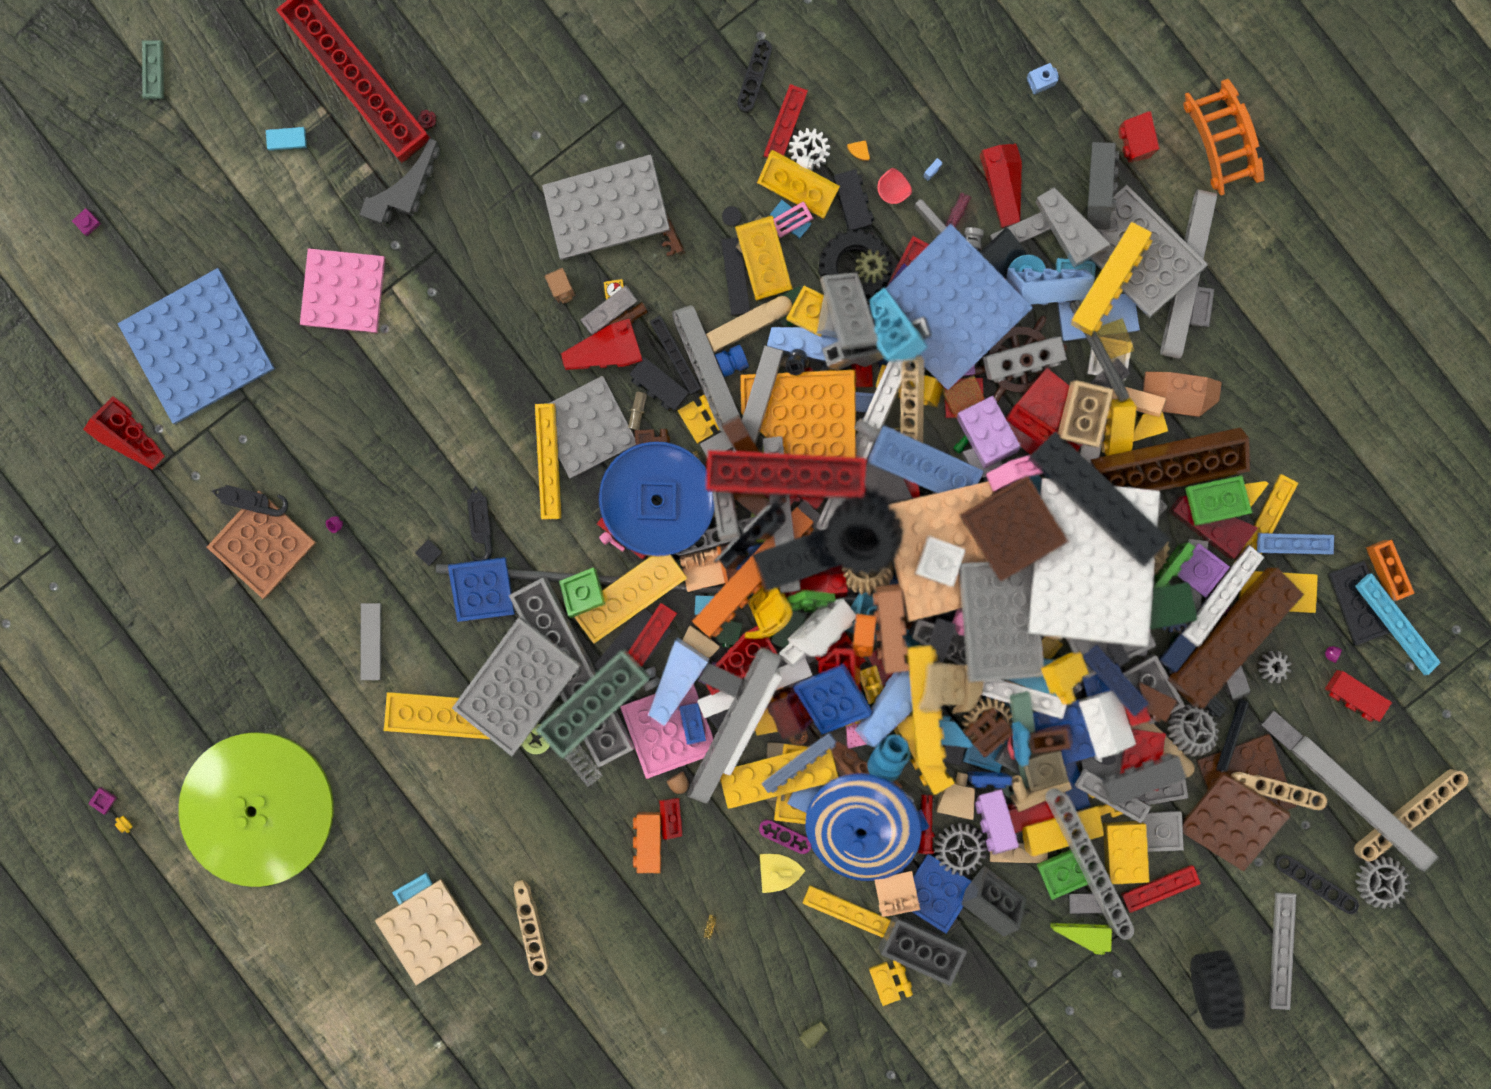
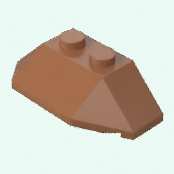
[1143,372,1222,417]

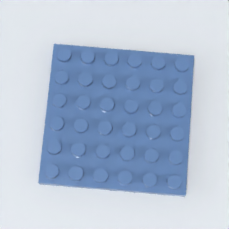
[868,224,1033,390]
[118,268,275,424]

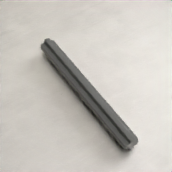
[1070,300,1129,402]

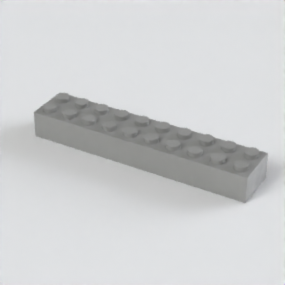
[509,577,635,768]

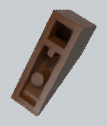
[722,415,760,453]

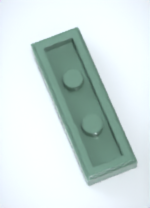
[142,40,164,99]

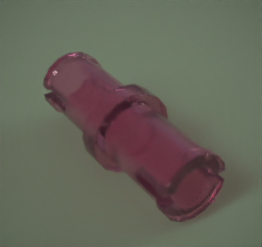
[945,192,971,229]

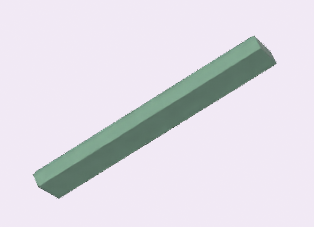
[1009,691,1035,789]

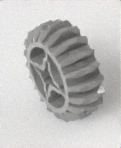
[1167,704,1219,756]
[934,823,987,876]
[1355,856,1410,909]

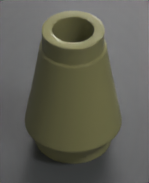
[799,1021,828,1050]

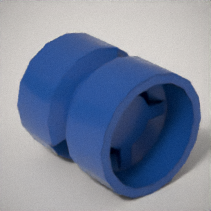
[715,344,749,378]

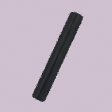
[1216,700,1249,773]

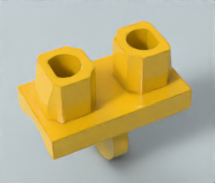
[860,665,884,704]

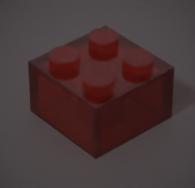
[767,686,814,739]

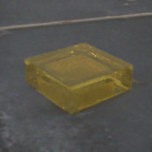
[703,915,716,939]

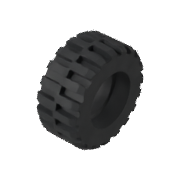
[818,229,893,304]
[824,495,904,574]
[1190,950,1245,1030]

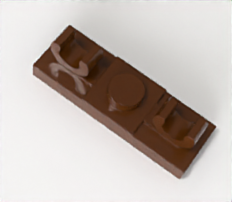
[662,211,686,257]

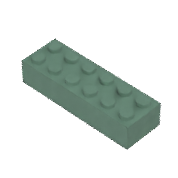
[536,649,651,759]

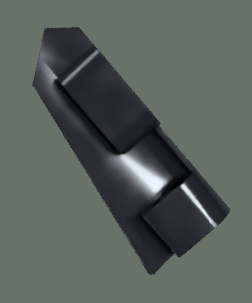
[714,494,787,569]

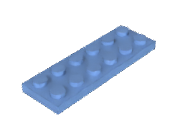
[867,426,984,493]

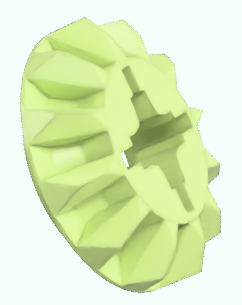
[522,724,550,754]

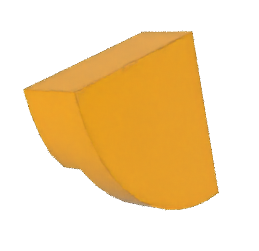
[847,141,870,161]

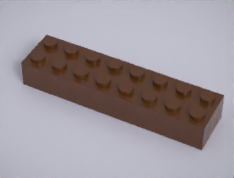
[1090,427,1250,491]
[1167,568,1304,708]

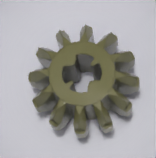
[855,250,889,283]

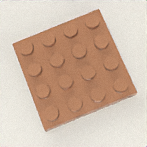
[207,491,317,599]

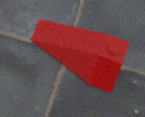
[979,144,1022,228]
[561,319,643,370]
[706,626,777,696]

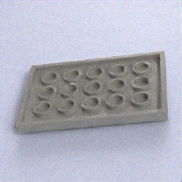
[542,155,670,260]
[1091,185,1208,318]
[959,562,1044,682]
[452,617,581,756]

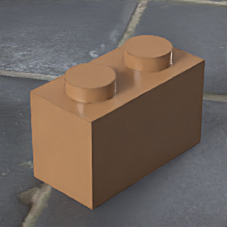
[545,268,575,304]

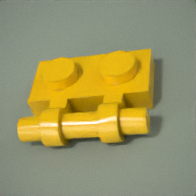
[677,395,719,444]
[869,960,913,1006]

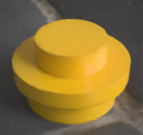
[115,816,133,833]

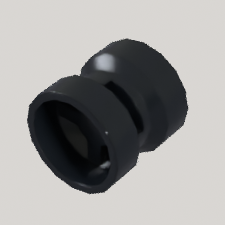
[785,349,808,376]

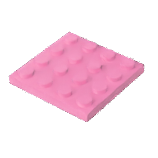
[300,249,385,333]
[620,683,714,779]

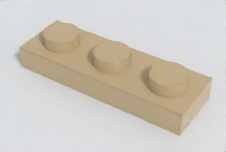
[989,842,1048,863]

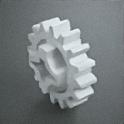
[789,128,830,171]

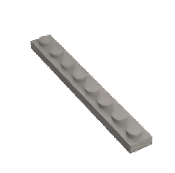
[763,436,800,593]

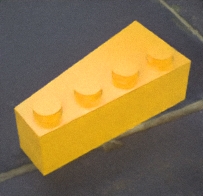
[893,711,955,795]

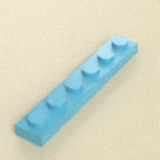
[1355,574,1441,675]

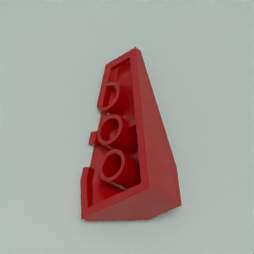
[83,396,165,470]
[784,564,848,598]

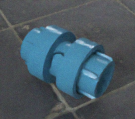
[867,735,910,782]

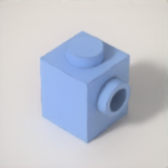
[1026,63,1059,95]

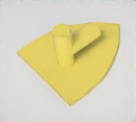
[760,854,805,893]

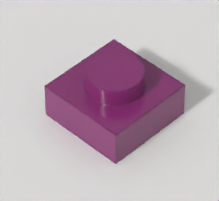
[72,208,101,236]
[88,787,117,815]

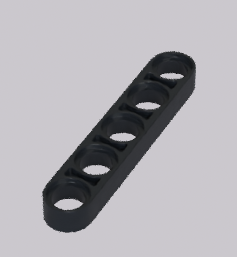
[1274,854,1359,914]

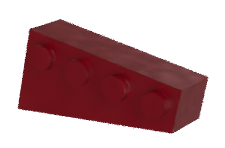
[1168,495,1258,558]

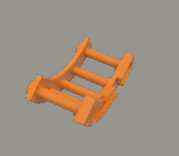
[1183,79,1264,195]

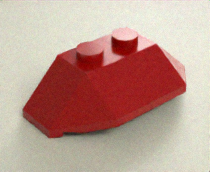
[818,648,861,692]

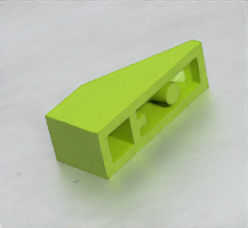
[1050,923,1112,955]

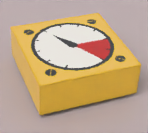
[604,279,624,300]

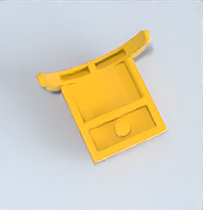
[745,586,792,639]

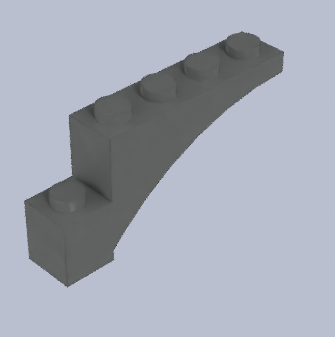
[360,138,441,226]
[822,317,932,371]

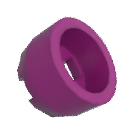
[326,516,343,533]
[1325,646,1342,663]

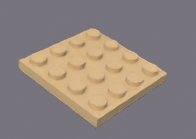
[375,879,482,985]

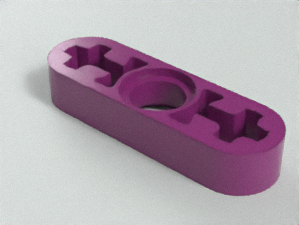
[759,819,811,854]

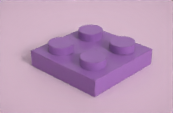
[1177,543,1230,597]

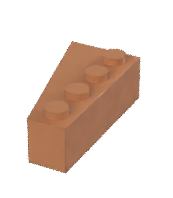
[873,584,909,673]

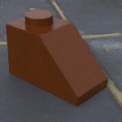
[1137,682,1177,722]
[1029,724,1073,754]

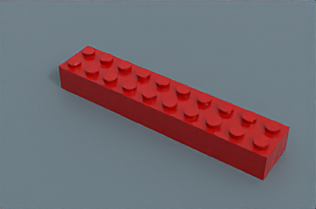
[276,0,431,163]

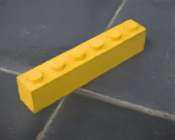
[1071,222,1153,336]
[907,645,945,766]

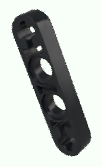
[737,39,772,113]

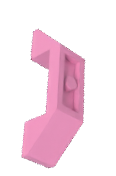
[986,455,1046,492]

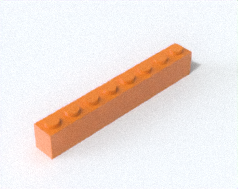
[692,507,814,638]

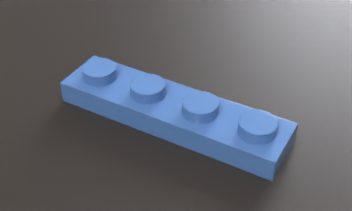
[1257,533,1334,554]

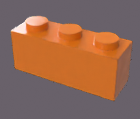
[1366,540,1414,601]
[633,812,661,873]

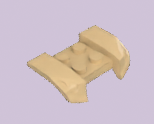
[919,664,983,714]

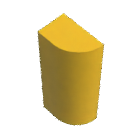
[1022,806,1104,857]

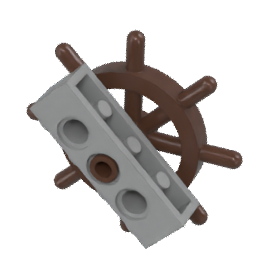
[973,315,1067,403]

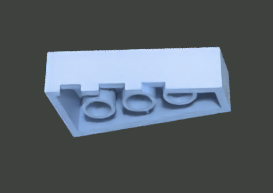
[1006,268,1095,305]
[767,327,839,363]
[648,638,709,726]
[855,671,913,747]

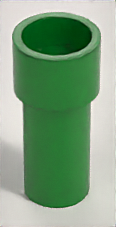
[953,435,969,454]

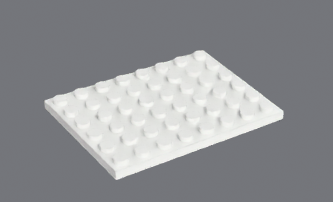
[1028,479,1160,647]

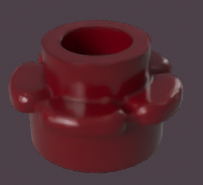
[417,110,436,129]

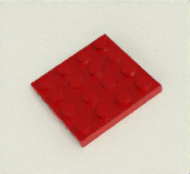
[1005,367,1082,455]

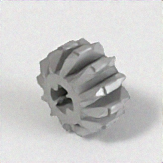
[1258,651,1292,683]

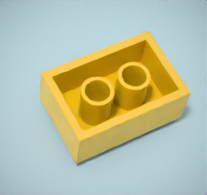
[1103,821,1149,884]

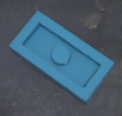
[1012,721,1030,766]

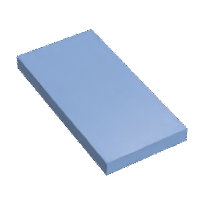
[1057,294,1139,342]

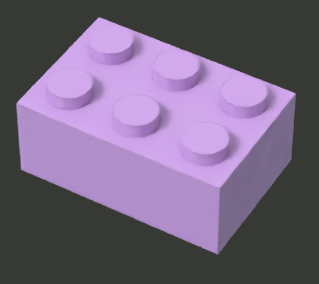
[957,396,1020,469]
[974,790,1019,855]

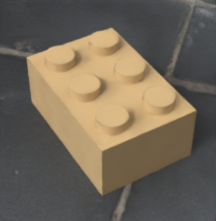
[1058,381,1113,447]

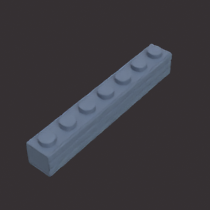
[761,733,837,793]

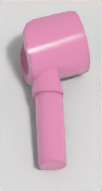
[599,532,625,552]

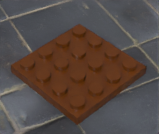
[959,475,1069,582]
[1196,734,1296,810]
[1182,771,1290,871]

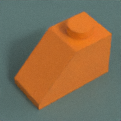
[853,614,876,657]

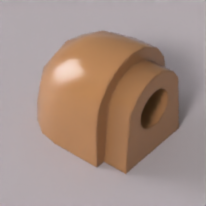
[666,771,689,794]

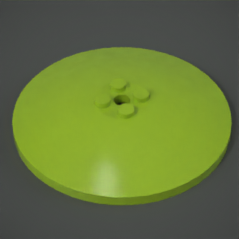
[179,732,334,887]

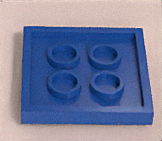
[448,557,515,622]
[793,664,872,734]
[1033,699,1097,764]
[911,854,972,934]

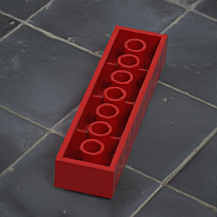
[706,450,866,499]

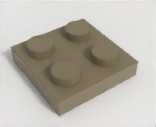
[1024,750,1069,792]

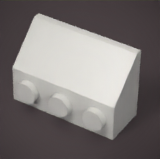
[787,599,856,656]
[1079,690,1136,759]

